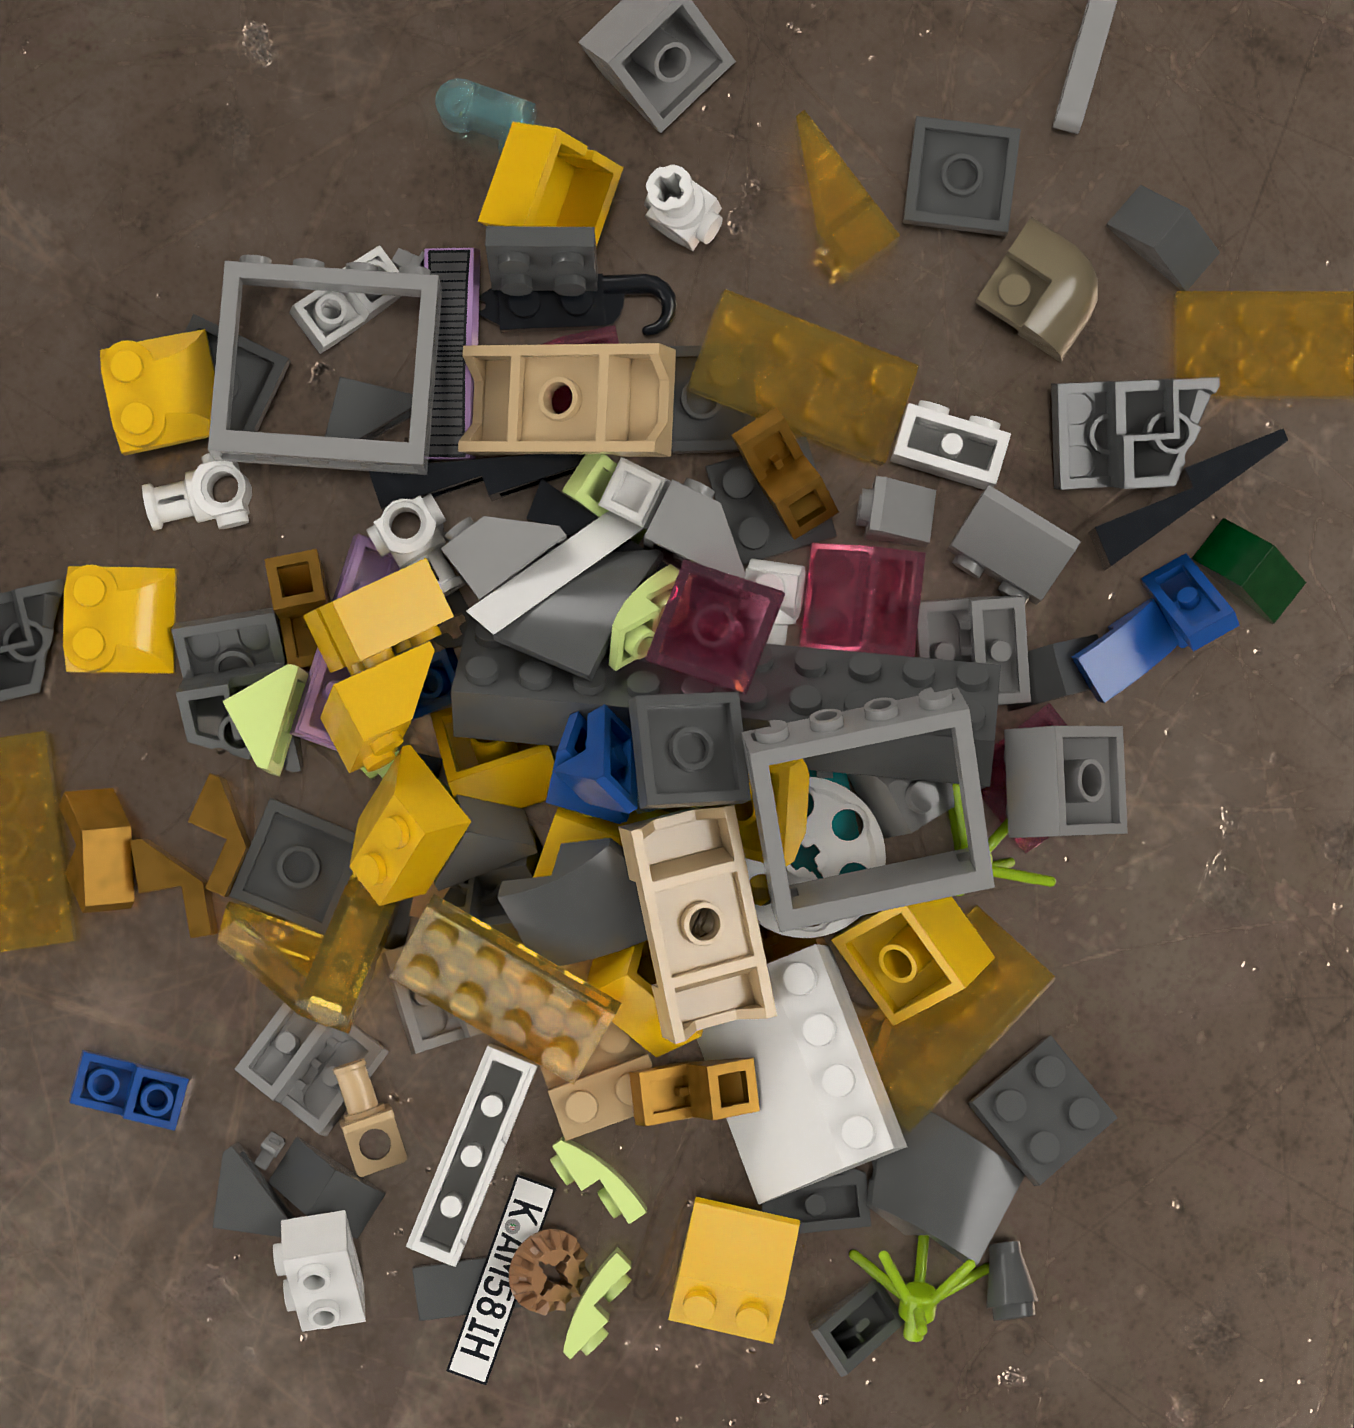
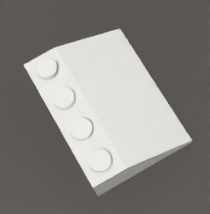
[697,944,907,1205]

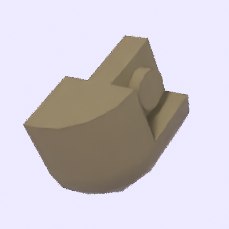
[975,217,1098,363]

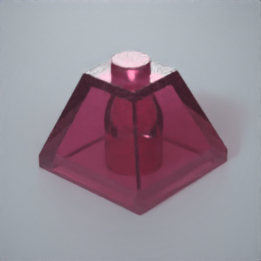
[645,559,785,695]

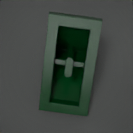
[1191,518,1307,624]

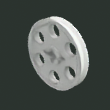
[745,777,886,938]

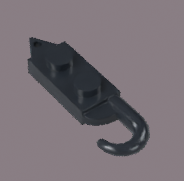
[479,273,677,336]

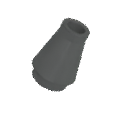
[986,1241,1039,1321]

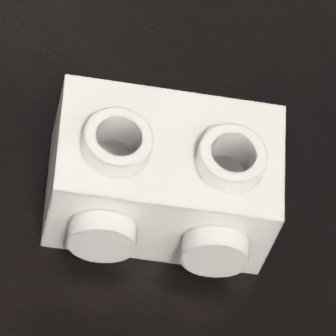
[890,400,1011,490]
[273,1210,366,1332]

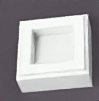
[598,457,671,529]

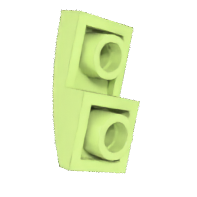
[609,564,685,671]
[550,1136,647,1224]
[563,1247,632,1359]

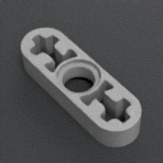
[1052,0,1117,135]

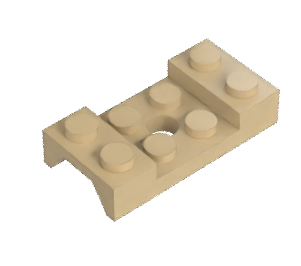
[458,343,676,457]
[618,804,777,1044]
[494,941,654,1141]

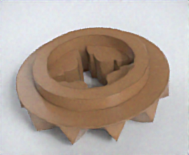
[509,1229,590,1316]

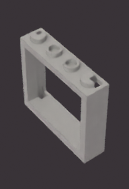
[208,255,442,475]
[741,687,995,932]

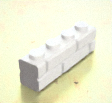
[406,1043,539,1267]

